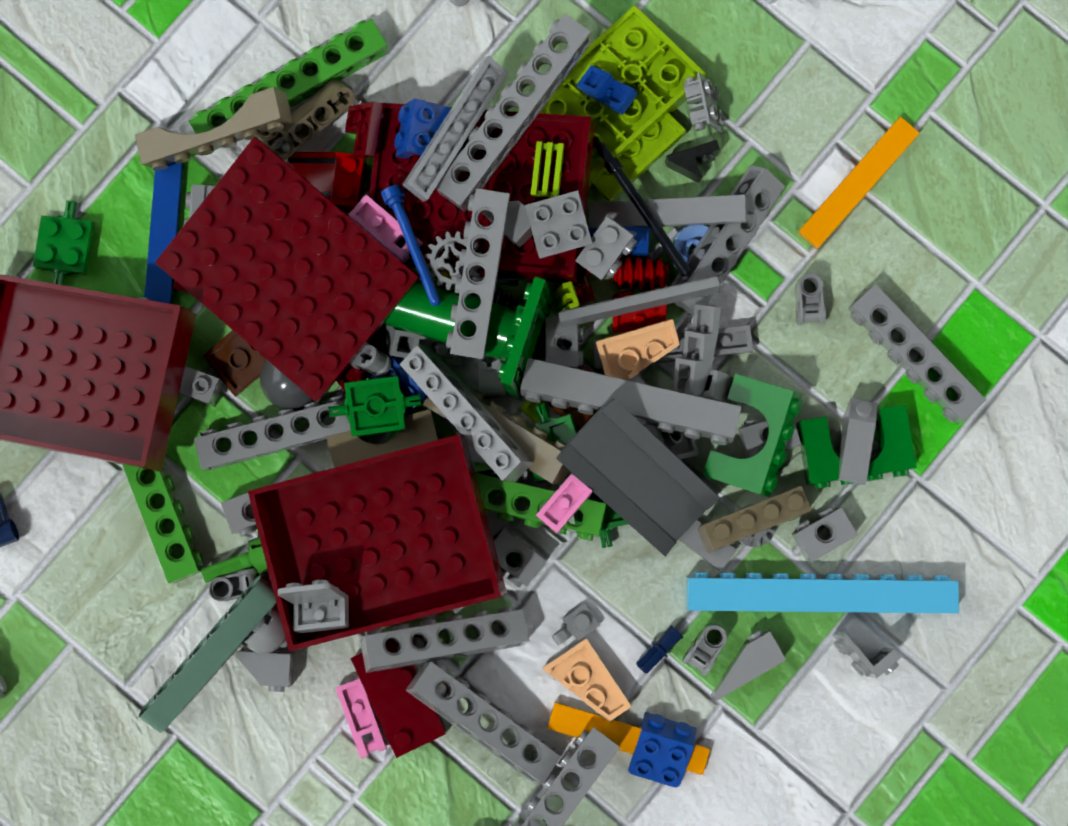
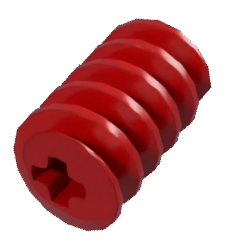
[613,256,668,291]

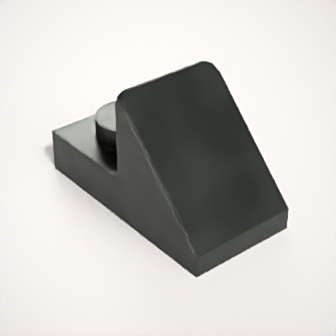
[665,140,720,183]

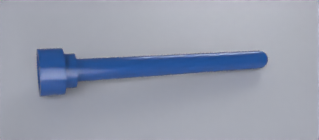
[381,185,441,306]

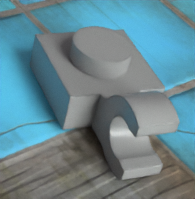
[552,604,600,646]

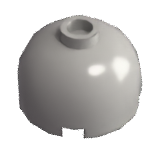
[241,603,287,654]

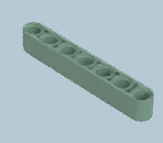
[138,576,276,733]

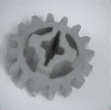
[424,231,483,291]

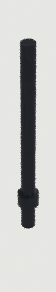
[595,142,692,277]

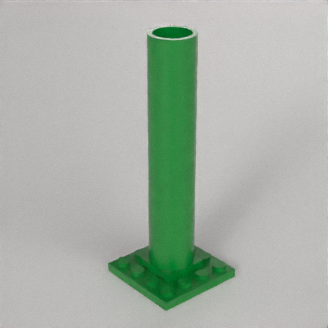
[383,277,553,401]

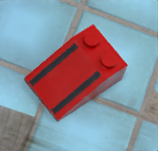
[287,152,367,213]

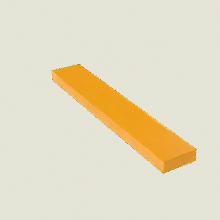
[797,116,920,249]
[547,702,710,775]

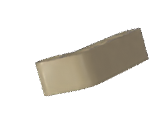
[258,80,354,160]

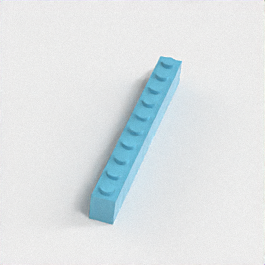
[686,573,959,614]

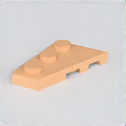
[595,319,680,380]
[542,638,632,722]

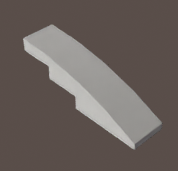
[673,304,721,397]

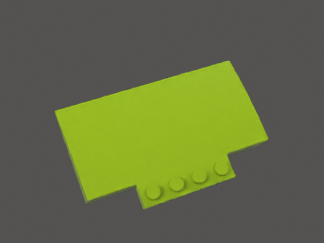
[516,5,706,202]

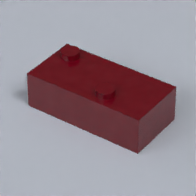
[350,641,447,758]

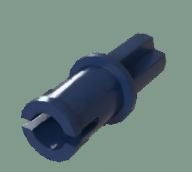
[636,625,683,674]

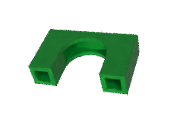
[702,373,803,497]
[796,405,917,489]

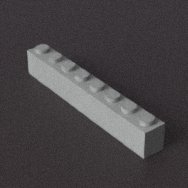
[520,358,741,445]

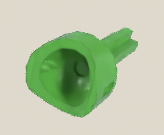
[201,537,268,583]

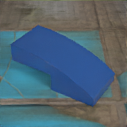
[576,65,637,115]

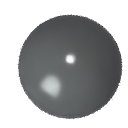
[260,359,314,410]

